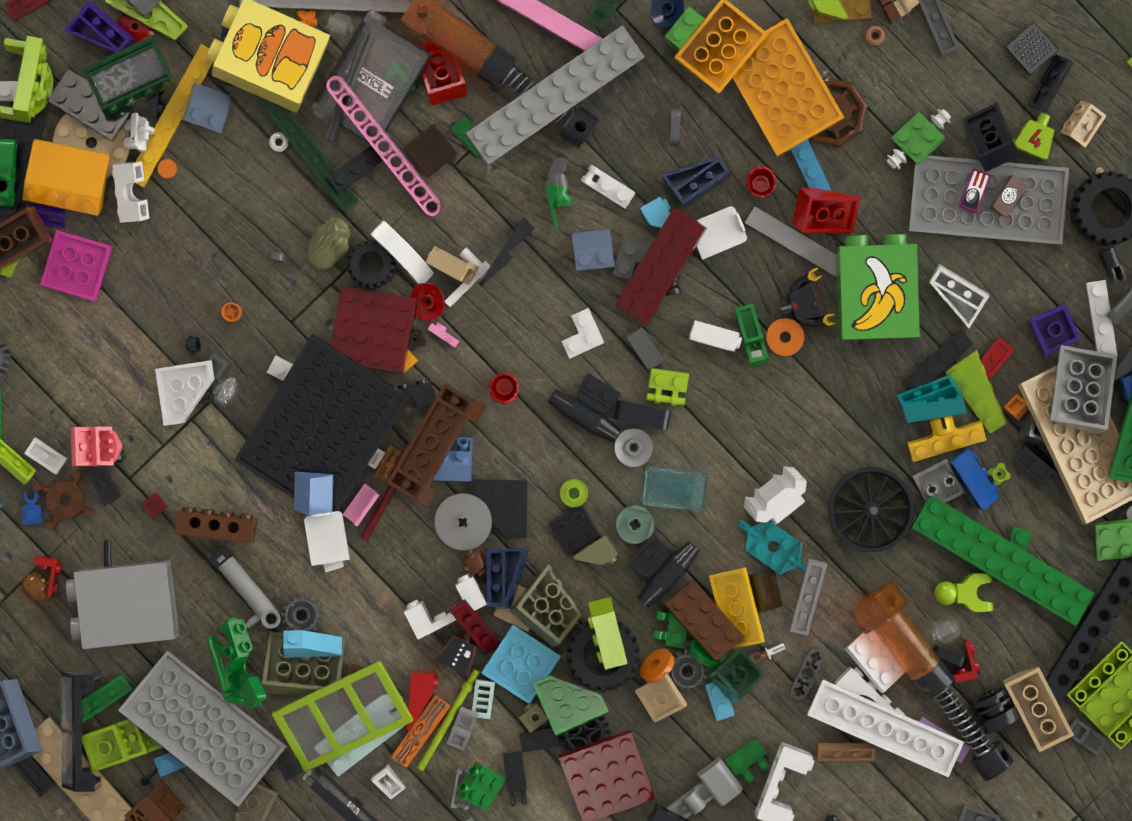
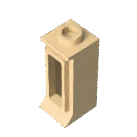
[426,246,479,286]

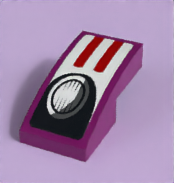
[958,168,991,214]

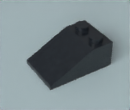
[962,103,1021,172]

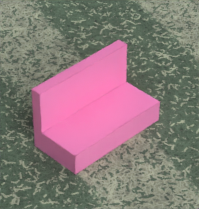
[343,484,381,526]

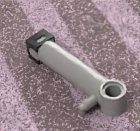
[208,545,282,629]

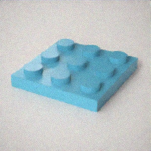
[481,624,561,704]

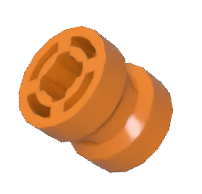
[221,302,242,322]

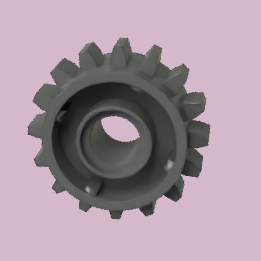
[281,593,323,632]
[666,650,708,692]

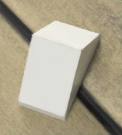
[371,764,406,799]

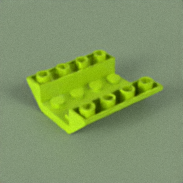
[1067,641,1132,750]

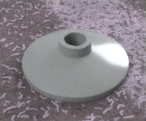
[615,429,653,467]

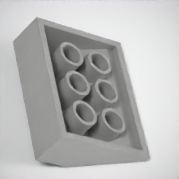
[1050,345,1117,435]

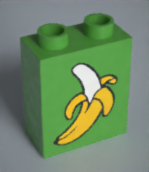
[835,234,920,340]

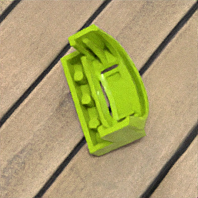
[0,36,53,123]

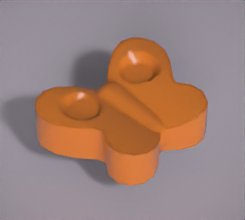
[297,10,317,27]

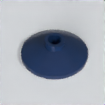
[651,0,685,28]

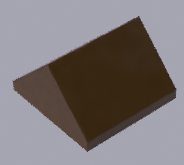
[748,569,783,613]

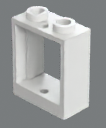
[688,320,742,352]

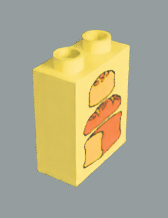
[206,0,330,113]

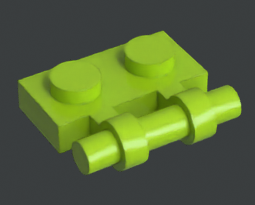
[646,368,689,406]

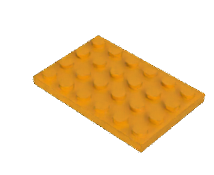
[732,18,845,157]

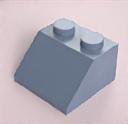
[182,83,231,133]
[572,229,614,272]

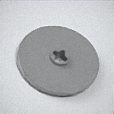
[435,493,492,550]

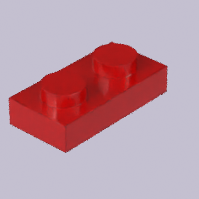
[980,337,1014,379]

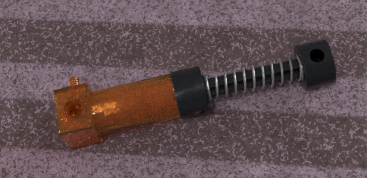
[400,0,599,148]
[850,580,1014,781]

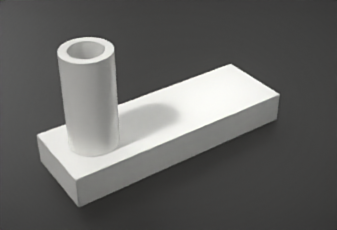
[445,247,490,307]

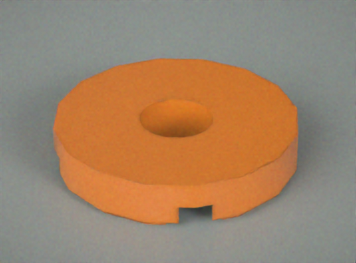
[766,318,805,356]
[640,648,674,684]

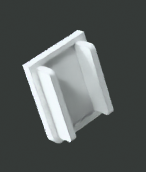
[697,206,747,260]
[304,511,350,566]

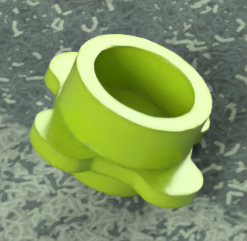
[988,463,1011,485]

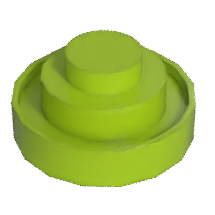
[560,479,588,507]

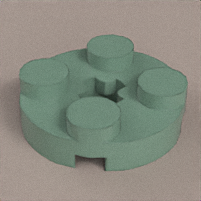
[616,505,654,544]

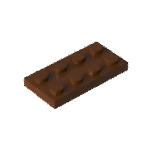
[665,580,745,663]

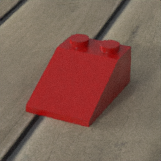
[416,37,468,106]
[792,188,861,233]
[407,669,439,731]

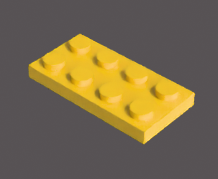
[709,567,765,649]

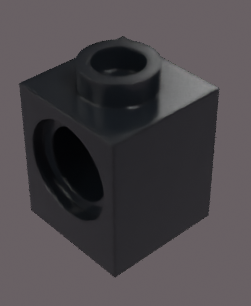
[277,753,304,781]

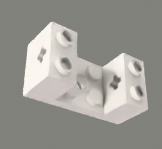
[404,574,487,639]
[755,742,814,821]

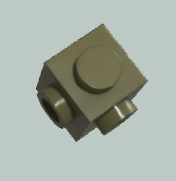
[519,702,548,733]

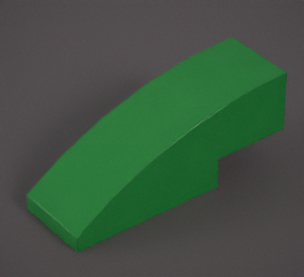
[734,303,769,368]

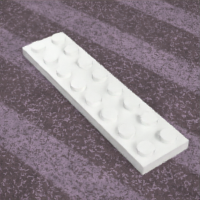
[807,679,964,777]

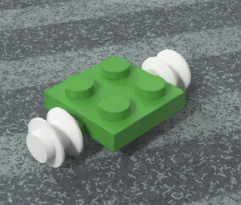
[887,109,951,170]

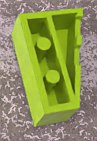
[588,597,628,669]

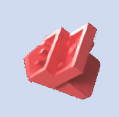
[71,427,123,466]

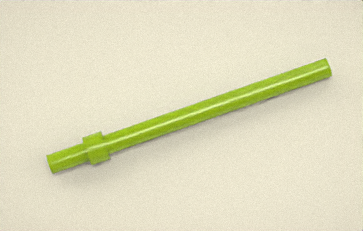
[417,668,480,771]

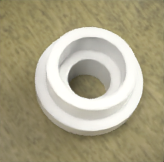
[269,132,289,152]

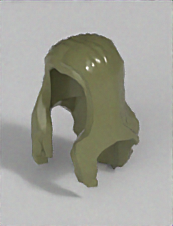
[306,217,356,271]

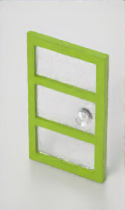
[272,661,414,772]

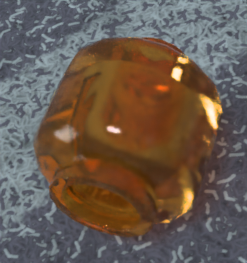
[21,573,49,601]

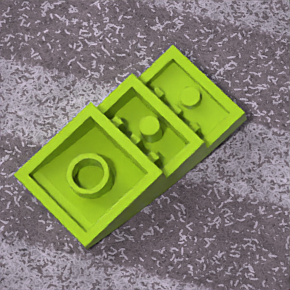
[82,719,163,772]

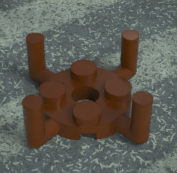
[33,470,95,530]

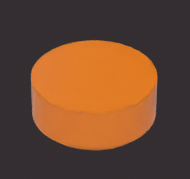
[158,159,178,179]

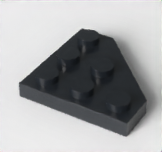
[470,479,528,538]

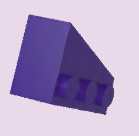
[64,1,137,53]

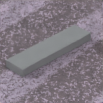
[789,558,827,636]

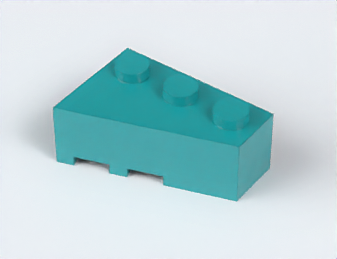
[897,375,967,423]

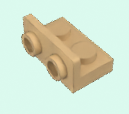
[1061,101,1106,148]

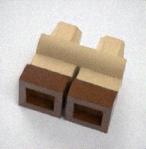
[877,0,919,24]

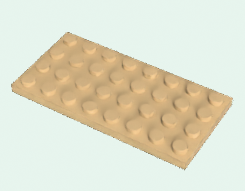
[1018,365,1132,525]

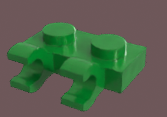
[652,610,687,649]
[725,737,770,784]

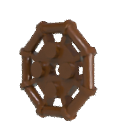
[810,76,868,148]

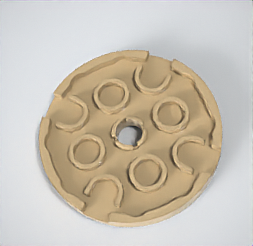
[53,114,130,178]

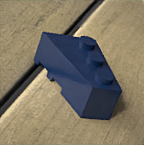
[661,156,731,209]
[487,548,529,609]

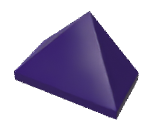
[27,203,65,228]

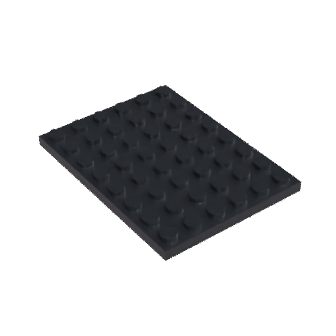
[235,334,411,512]

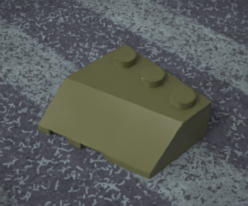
[509,564,582,647]

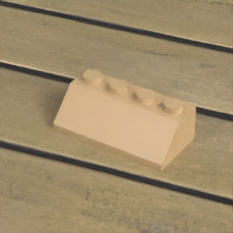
[1003,667,1074,752]

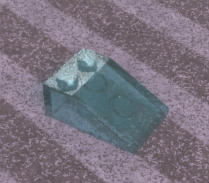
[642,467,708,512]

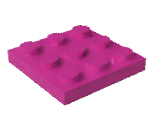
[40,230,113,302]

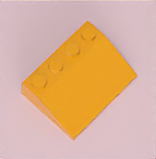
[674,0,768,94]
[22,139,110,216]

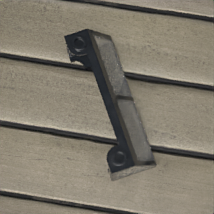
[61,671,101,792]

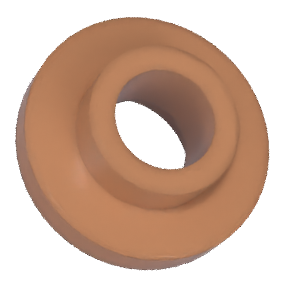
[865,26,885,45]

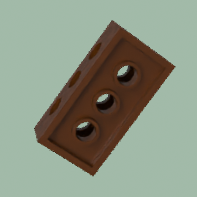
[174,506,258,543]

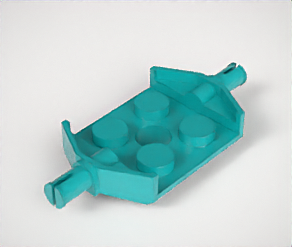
[737,519,807,575]

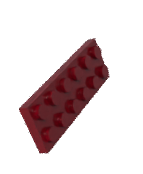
[614,207,707,325]

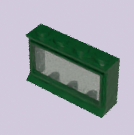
[83,36,175,114]

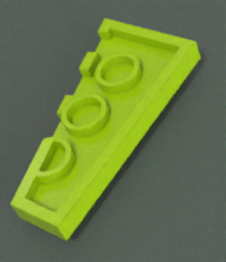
[105,0,188,41]
[945,350,1007,434]

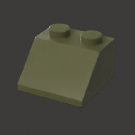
[573,534,618,566]

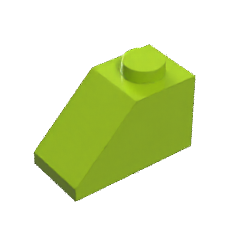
[807,0,848,21]

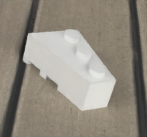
[929,264,989,328]

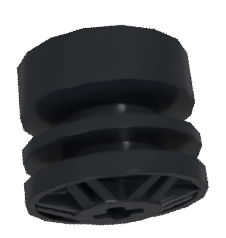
[970,687,1021,734]

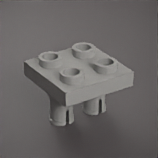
[912,459,964,503]

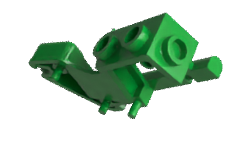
[206,617,266,707]

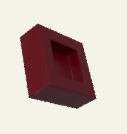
[141,492,168,519]

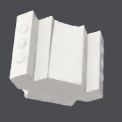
[744,466,807,525]

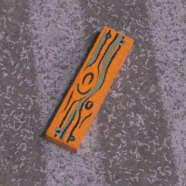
[391,694,451,768]

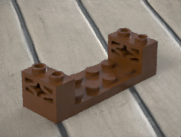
[387,383,486,506]
[124,780,188,821]

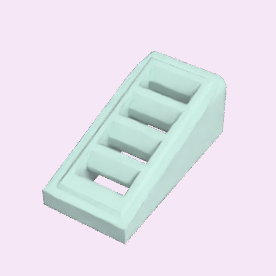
[472,679,495,719]

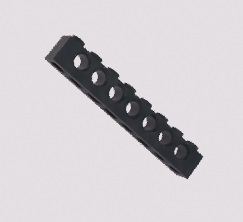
[1045,559,1132,702]

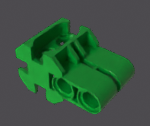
[0,139,17,207]

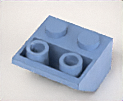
[433,437,473,481]

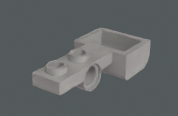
[666,756,743,818]

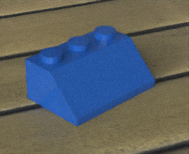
[948,448,1000,511]

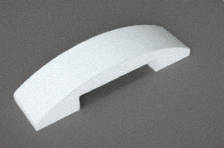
[370,221,434,285]

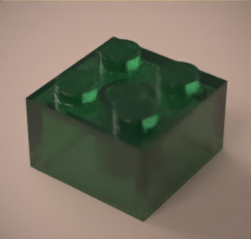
[708,647,766,705]

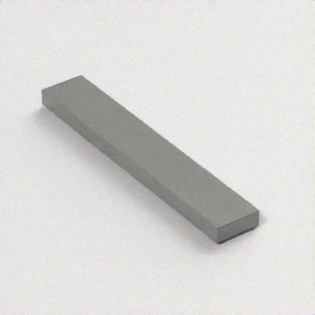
[745,206,836,277]

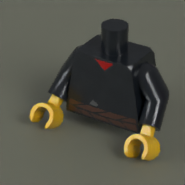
[779,268,837,327]

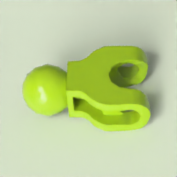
[934,573,993,612]

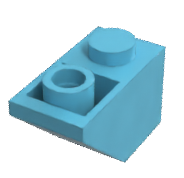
[640,197,671,229]

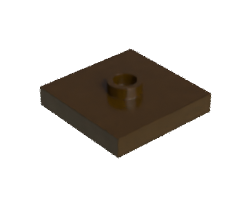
[404,124,458,178]

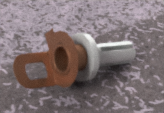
[750,643,785,663]

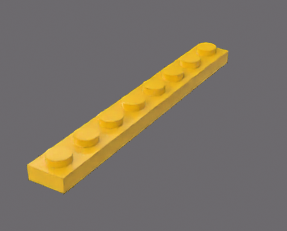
[136,44,213,188]

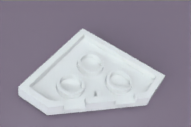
[155,360,214,426]

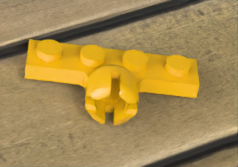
[907,416,986,462]

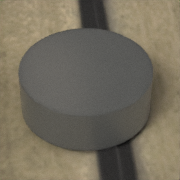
[267,252,287,263]

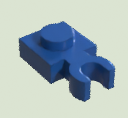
[22,492,43,525]

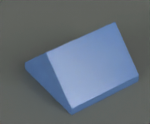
[294,472,333,516]

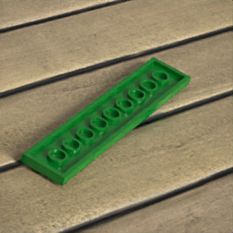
[911,495,1095,626]

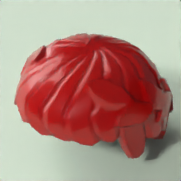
[746,166,776,198]
[489,372,519,404]

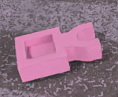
[428,322,459,347]

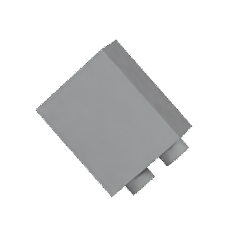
[66,560,179,649]

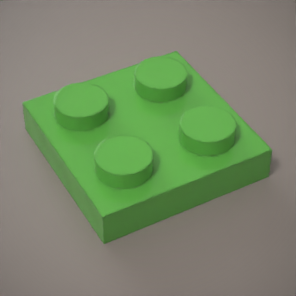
[1094,519,1132,561]

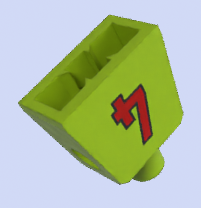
[1015,112,1054,161]

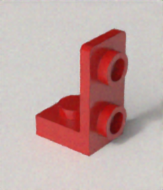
[33,555,62,598]
[952,639,980,683]

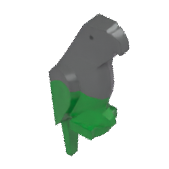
[545,157,573,231]

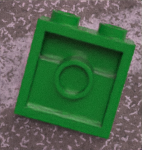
[456,761,506,812]

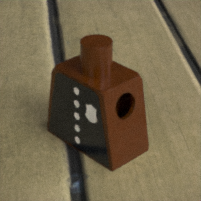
[436,630,478,677]

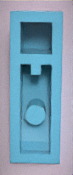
[284,630,342,658]

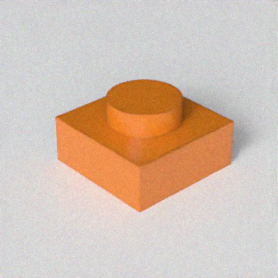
[1003,393,1029,420]

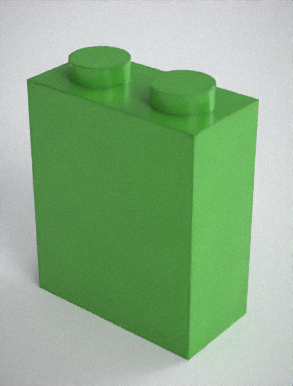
[663,6,704,53]

